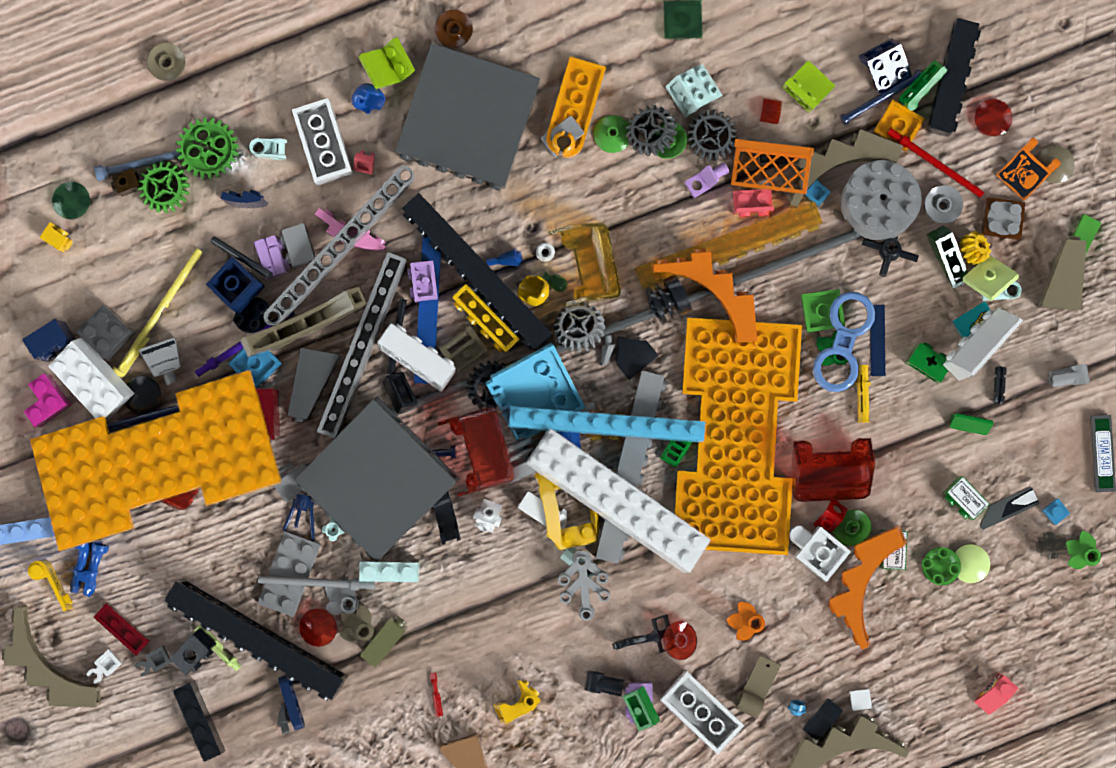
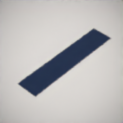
[871,305,886,376]

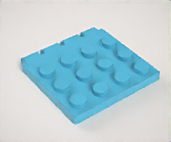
[486,343,585,440]

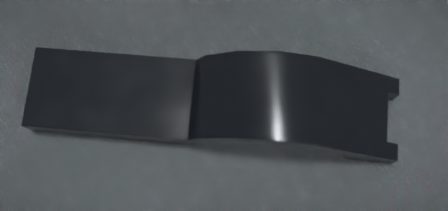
[433,491,461,545]

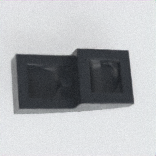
[802,698,843,741]

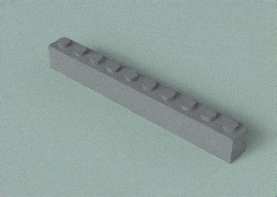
[317,252,407,439]
[595,371,667,564]

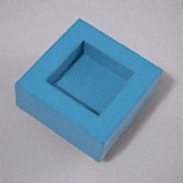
[804,180,831,207]
[1042,498,1070,525]

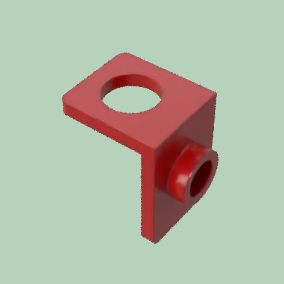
[813,498,848,534]

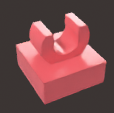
[354,150,375,175]

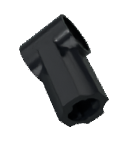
[584,670,624,696]

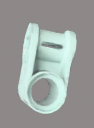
[249,138,287,160]

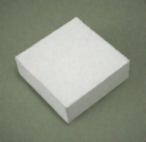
[849,688,872,711]

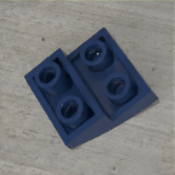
[220,189,268,208]

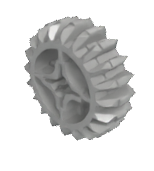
[553,302,606,353]

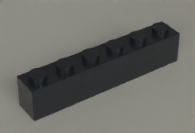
[926,18,981,137]

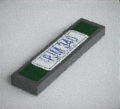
[1090,415,1116,492]

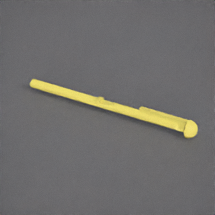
[112,248,203,378]

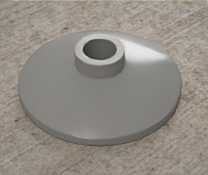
[925,185,963,224]

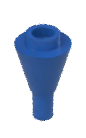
[486,248,523,266]

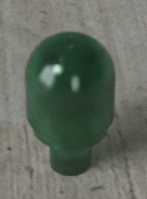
[542,272,568,292]

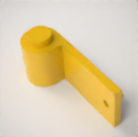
[28,560,73,611]

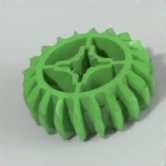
[138,161,190,213]

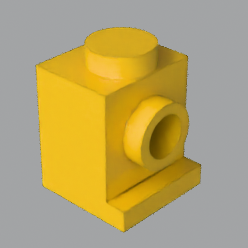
[39,222,73,252]

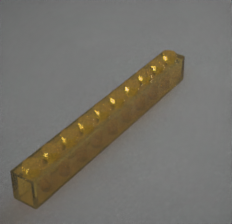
[634,201,823,291]

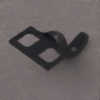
[612,614,676,653]

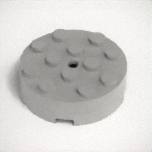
[840,160,922,241]

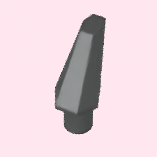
[277,702,290,735]

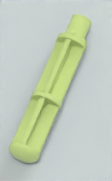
[194,624,242,671]

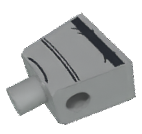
[139,337,181,385]

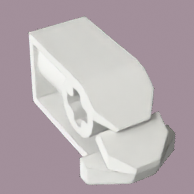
[518,491,567,529]

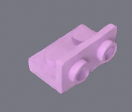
[407,261,438,303]

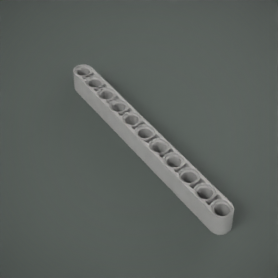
[264,166,415,326]

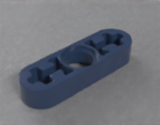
[278,676,305,731]

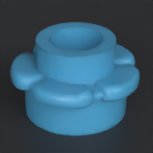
[787,700,806,716]

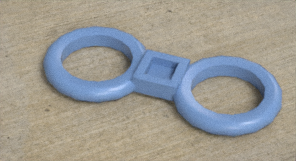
[813,291,875,392]

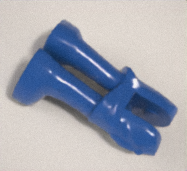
[70,542,109,597]

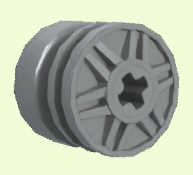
[495,437,536,484]

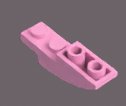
[315,208,387,252]

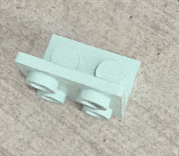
[665,64,722,118]

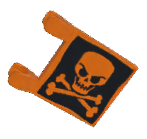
[997,137,1061,201]

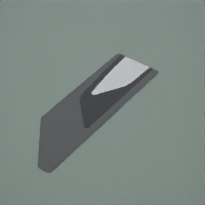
[981,487,1039,530]

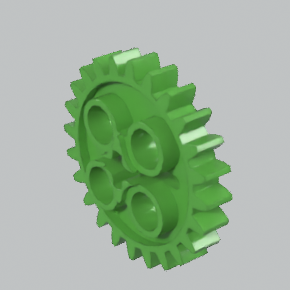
[176,117,239,180]

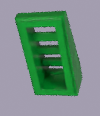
[660,440,692,468]

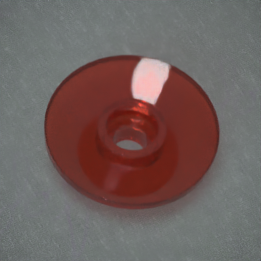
[663,621,697,660]

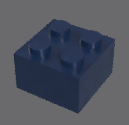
[206,256,265,314]
[22,319,76,362]

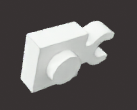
[87,649,123,684]

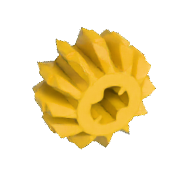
[959,231,992,265]

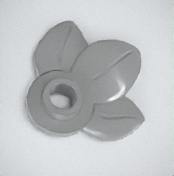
[325,578,359,615]

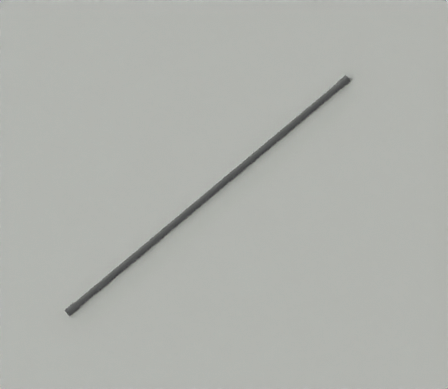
[390,228,863,416]

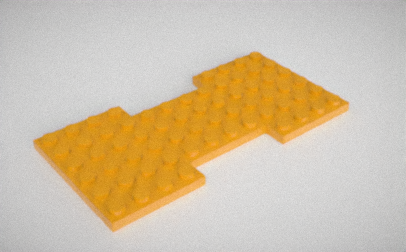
[674,318,802,555]
[30,370,282,551]

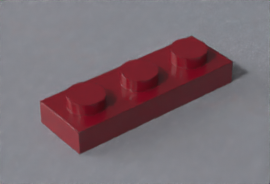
[93,603,150,656]

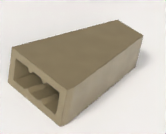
[1038,236,1087,311]

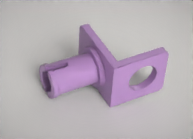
[684,162,729,198]

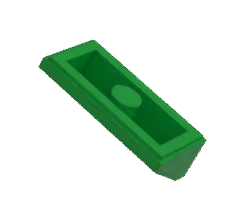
[950,413,994,435]
[622,686,660,731]

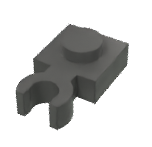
[135,645,172,676]

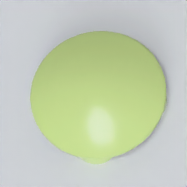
[955,544,990,583]

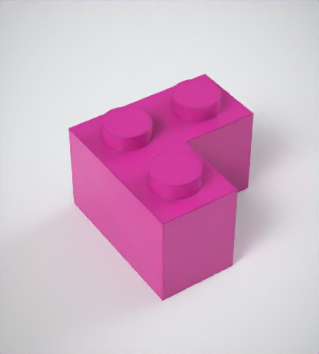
[23,373,72,428]

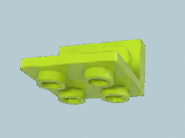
[359,37,415,89]
[782,61,835,114]

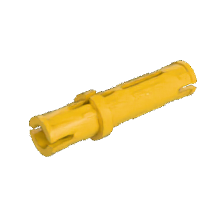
[855,365,871,423]

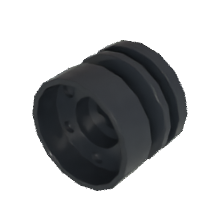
[645,274,692,325]

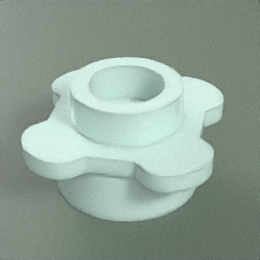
[322,519,345,541]

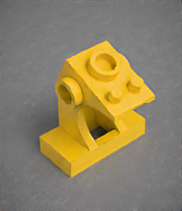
[493,680,541,724]

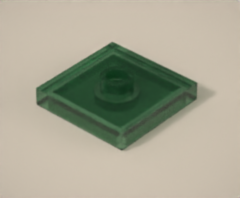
[663,0,703,40]

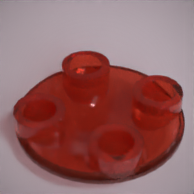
[975,99,1013,137]
[299,608,338,647]

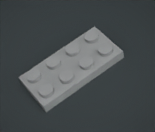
[257,531,321,617]

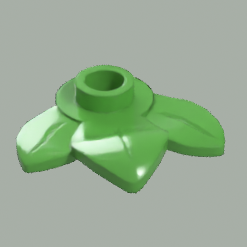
[1064,531,1101,569]

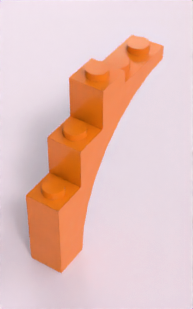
[652,248,757,343]
[828,525,907,650]

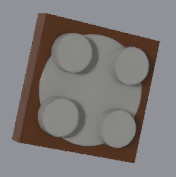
[982,197,1026,240]

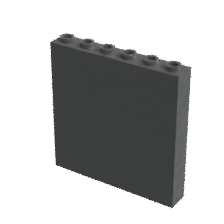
[396,43,540,191]
[295,397,460,561]

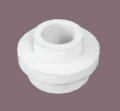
[536,243,555,262]

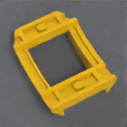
[534,473,601,550]

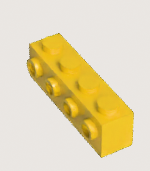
[452,284,520,354]

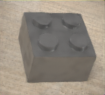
[77,304,136,360]

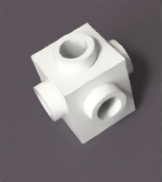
[473,499,502,533]

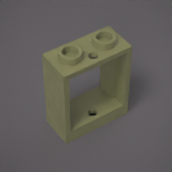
[360,616,408,668]

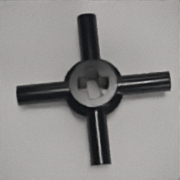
[861,235,919,277]

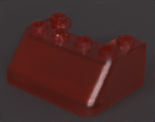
[792,438,876,502]

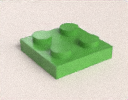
[801,289,845,333]

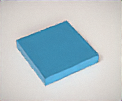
[228,348,283,389]

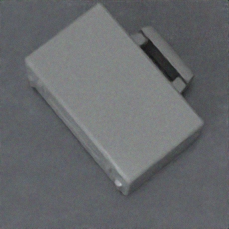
[541,116,584,158]
[273,462,308,502]

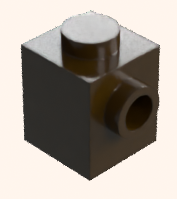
[111,168,142,197]

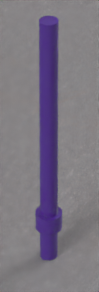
[194,311,295,377]

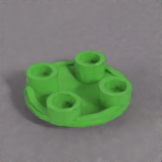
[922,547,961,585]

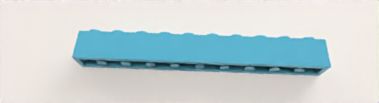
[509,407,705,443]

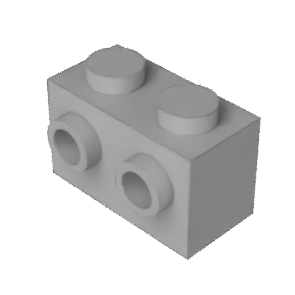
[280,223,316,269]

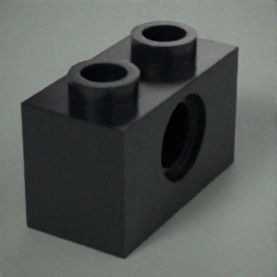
[170,628,217,675]

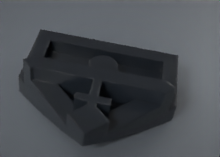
[615,336,659,380]

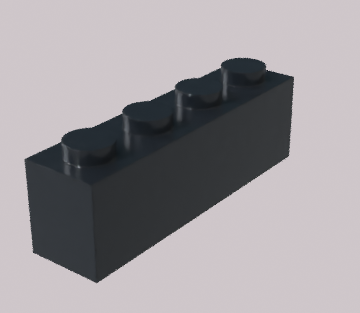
[173,680,226,762]

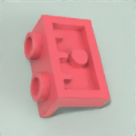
[733,189,774,218]

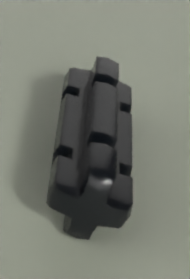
[993,366,1007,404]

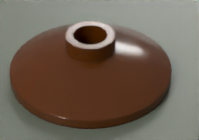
[435,10,473,48]

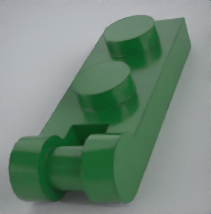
[899,60,948,111]

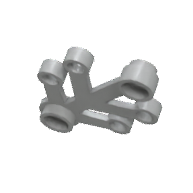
[558,550,610,621]

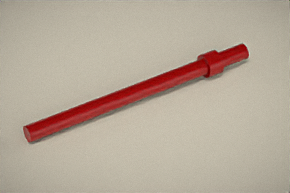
[886,128,984,198]

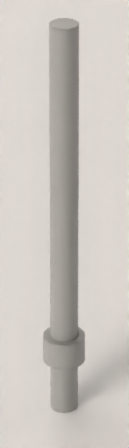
[258,575,375,590]

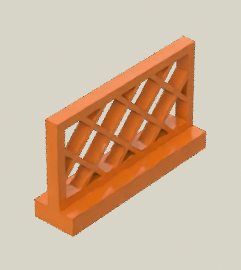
[731,139,814,194]

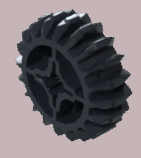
[466,360,506,411]

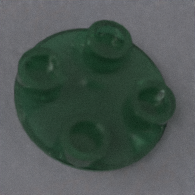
[52,182,91,220]

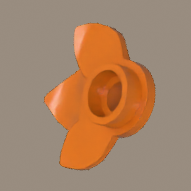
[726,602,765,641]

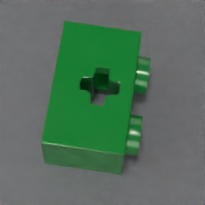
[905,342,948,383]

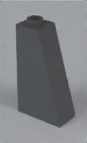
[287,348,341,423]

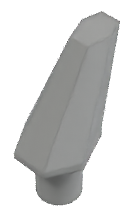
[601,335,616,366]

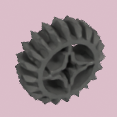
[626,105,677,157]
[686,110,738,161]

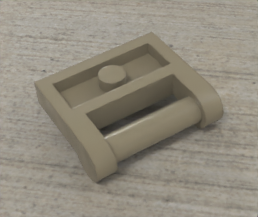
[438,324,488,373]

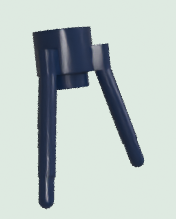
[282,494,315,541]

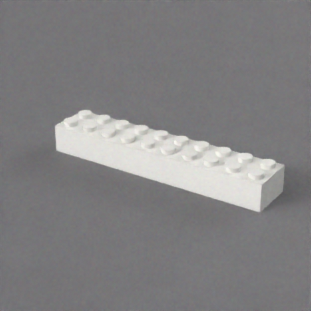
[525,429,710,573]

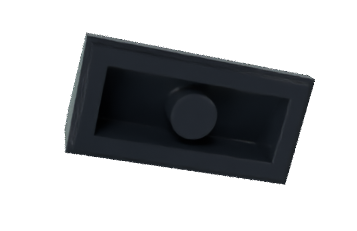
[383,372,418,414]

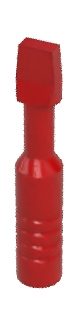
[430,672,443,717]

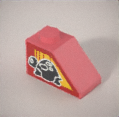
[974,673,1019,715]

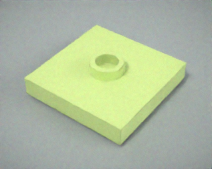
[963,254,1019,301]

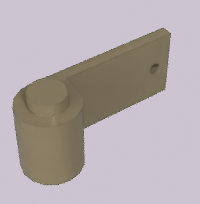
[734,655,781,718]

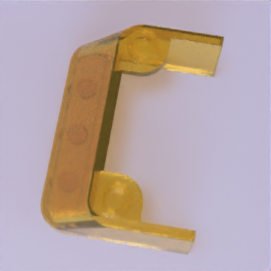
[548,223,621,307]

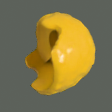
[517,275,550,306]

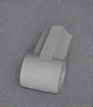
[1048,364,1090,387]

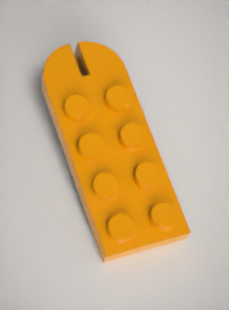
[546,57,606,158]

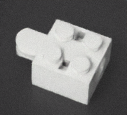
[789,526,851,582]

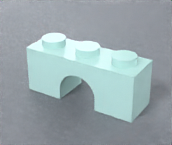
[359,561,420,582]

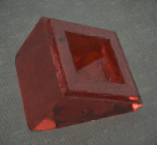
[760,98,782,124]

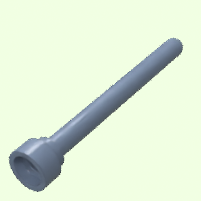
[94,151,182,181]

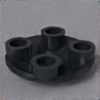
[233,297,269,333]
[125,376,161,414]

